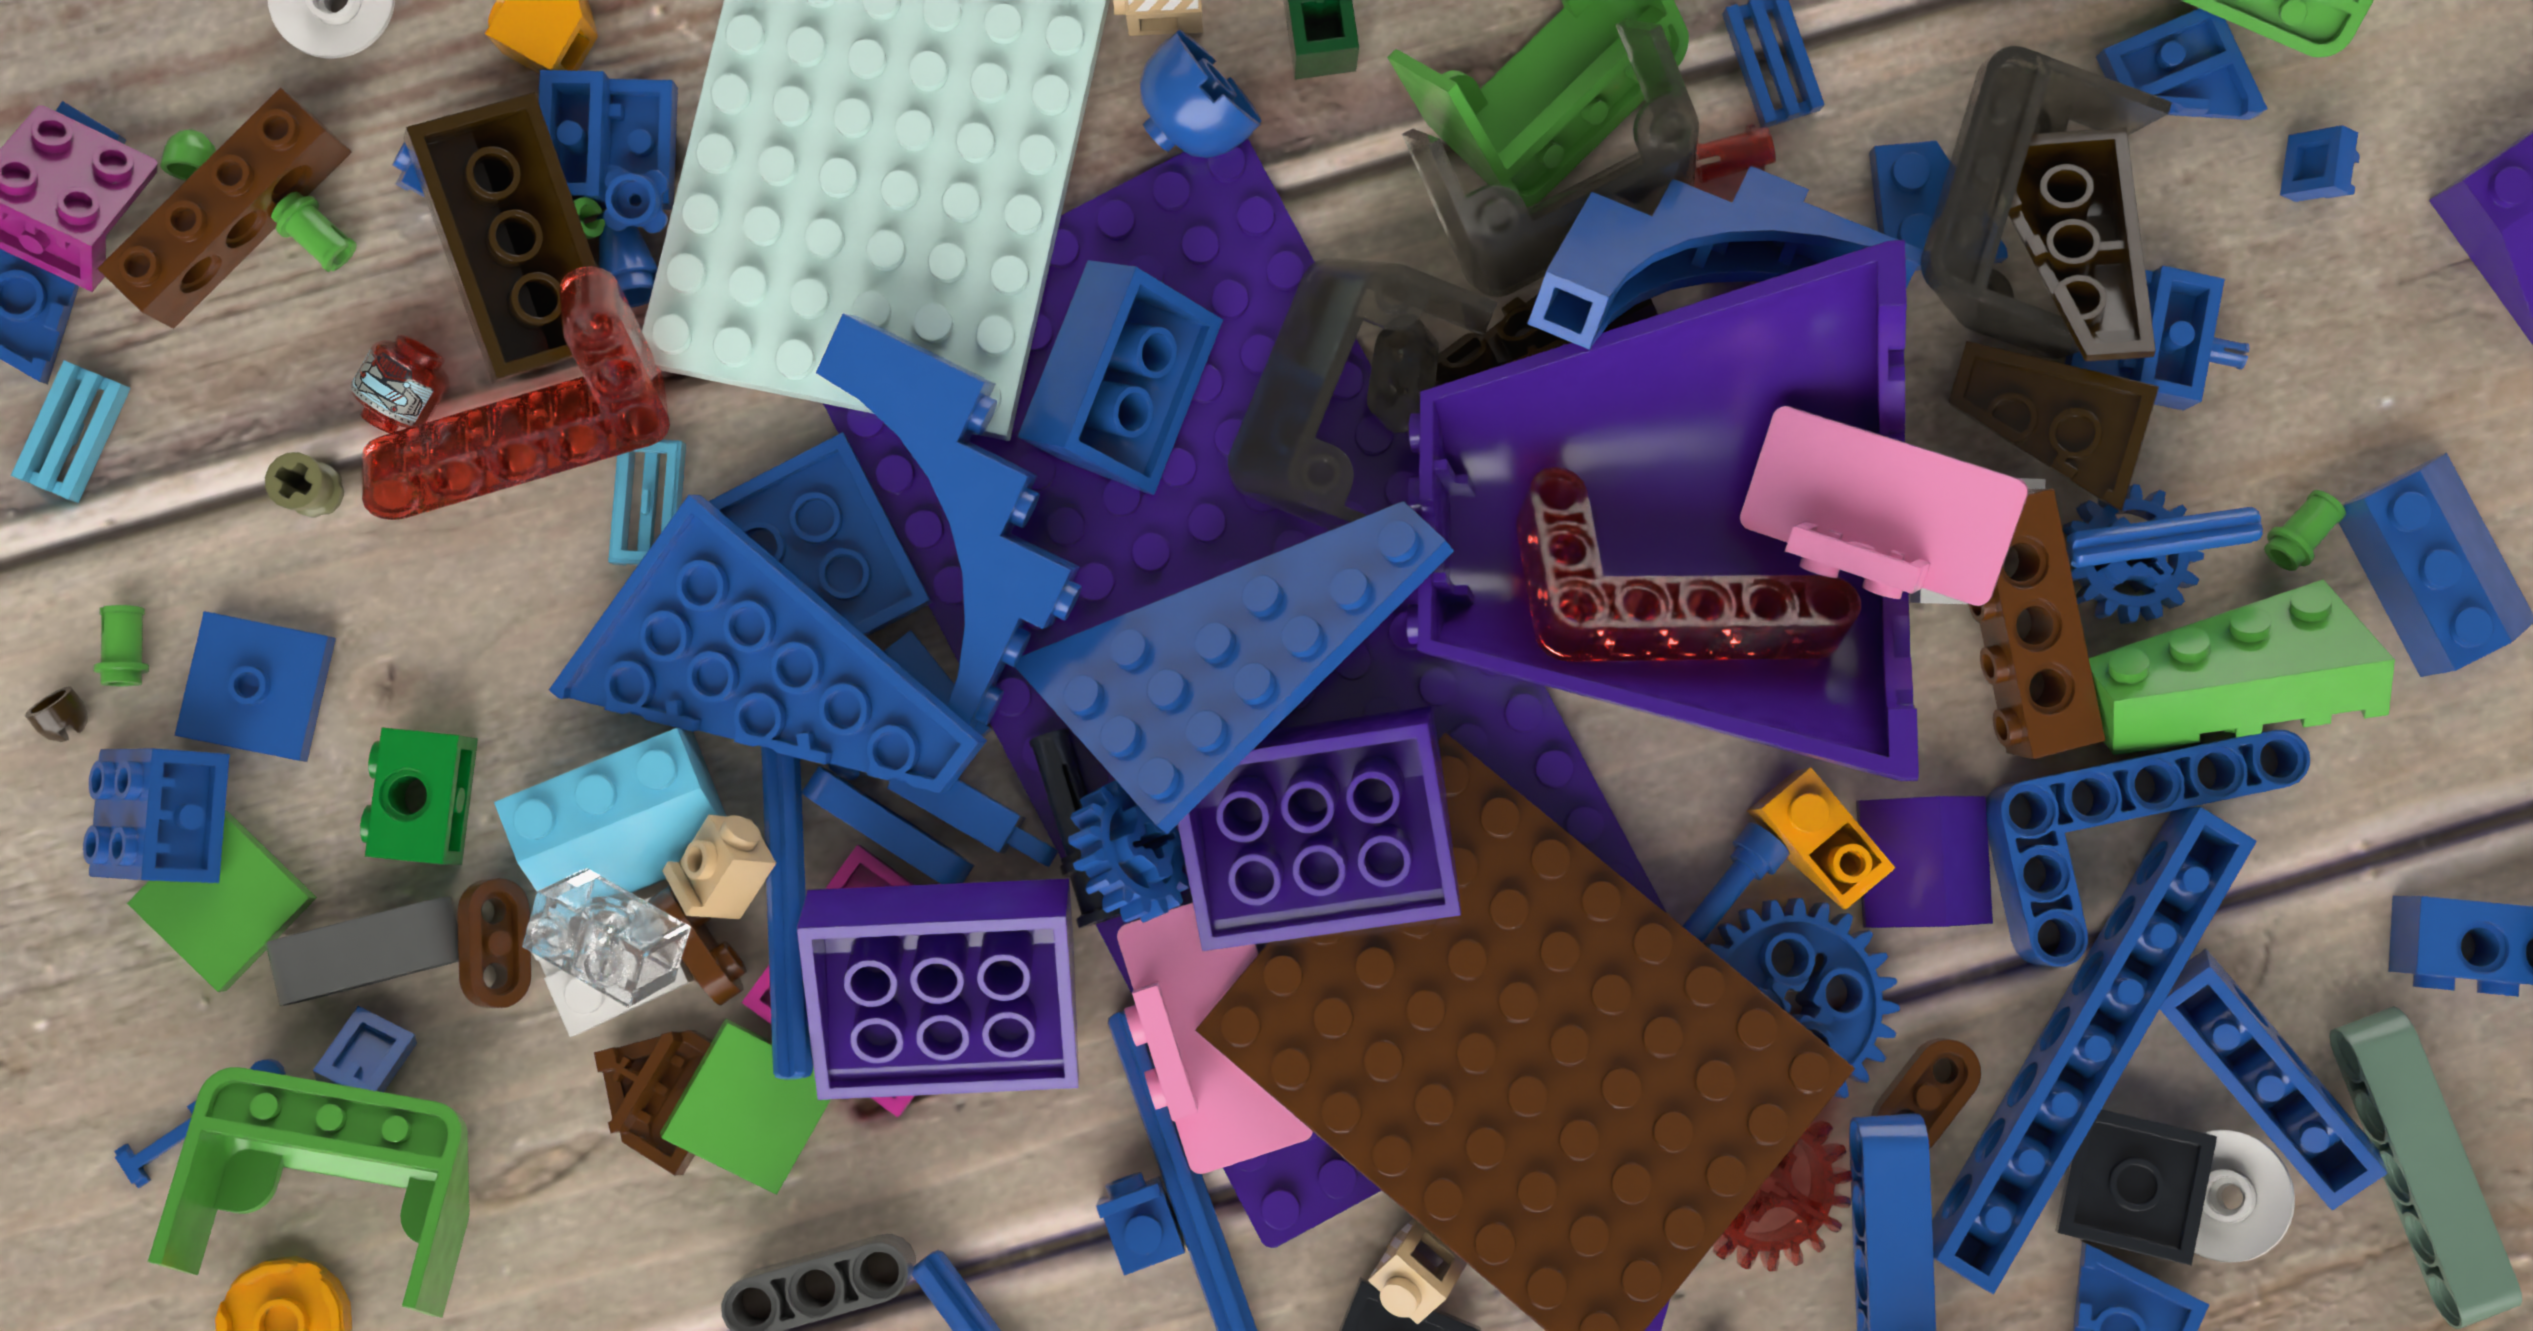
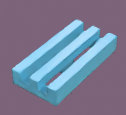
[11,360,131,503]
[608,437,686,566]

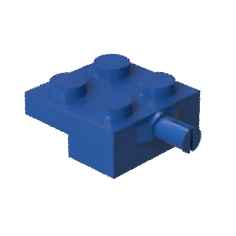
[539,70,678,210]
[2065,265,2250,411]

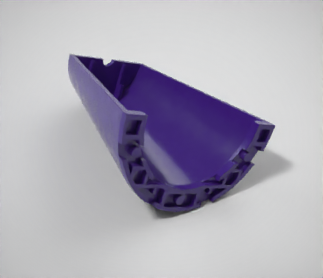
[1407,240,1919,781]

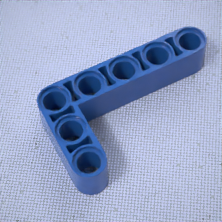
[1986,730,2310,967]
[1849,1113,1936,1331]

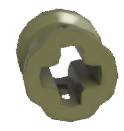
[265,452,344,518]

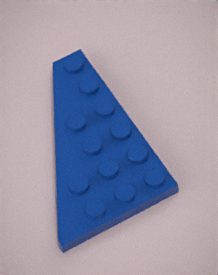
[549,494,987,793]
[1015,501,1454,834]

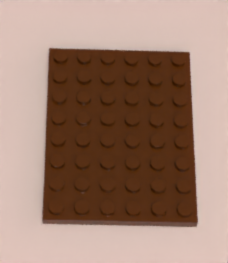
[1195,732,1855,1331]

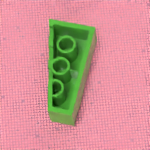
[2089,579,2395,755]

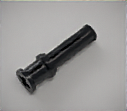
[1029,728,1121,929]

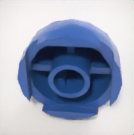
[1140,30,1262,158]

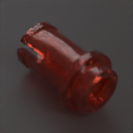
[1692,123,1776,184]

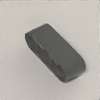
[265,896,459,1006]
[721,1234,916,1331]

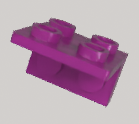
[0,105,158,292]

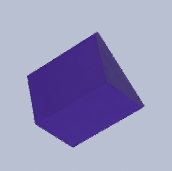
[1856,796,1993,928]

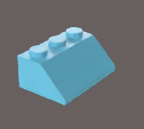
[494,728,726,922]

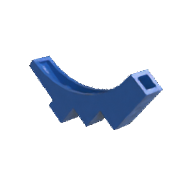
[1528,166,1923,350]
[816,313,1082,729]

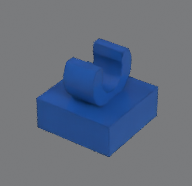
[2280,125,2360,202]

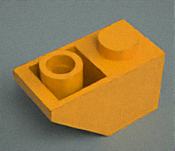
[485,0,598,74]
[1747,767,1895,910]

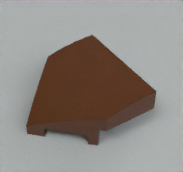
[594,1030,713,1176]

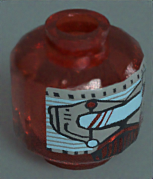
[351,335,450,434]

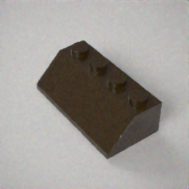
[404,92,622,384]

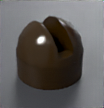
[25,686,88,742]

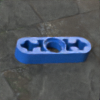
[801,765,975,884]

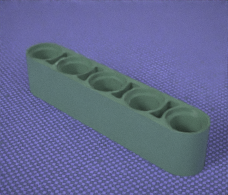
[2329,1006,2522,1329]

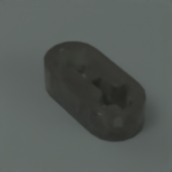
[1367,315,1439,433]

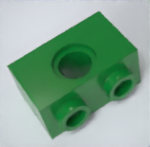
[360,727,478,865]

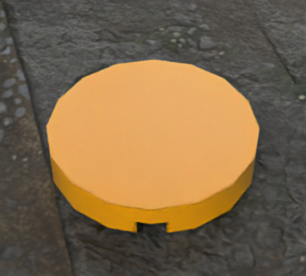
[215,1256,352,1331]

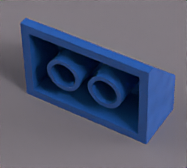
[1017,260,1223,495]
[2339,453,2533,677]

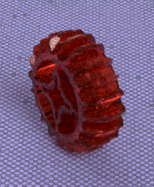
[1713,1120,1853,1271]

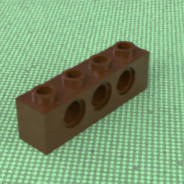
[97,87,352,329]
[1968,488,2106,759]

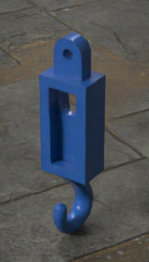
[827,764,1059,867]

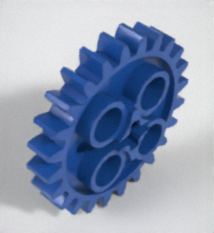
[1704,898,1900,1099]

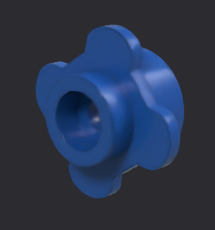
[603,167,669,233]

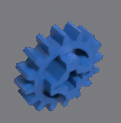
[2062,484,2204,624]
[1068,780,1190,923]

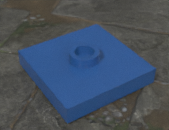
[174,611,336,762]

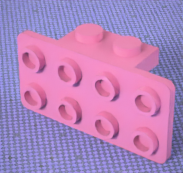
[1740,406,2028,606]
[1117,902,1313,1174]

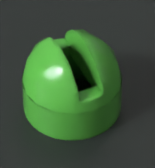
[160,129,216,181]

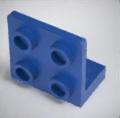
[83,748,230,883]

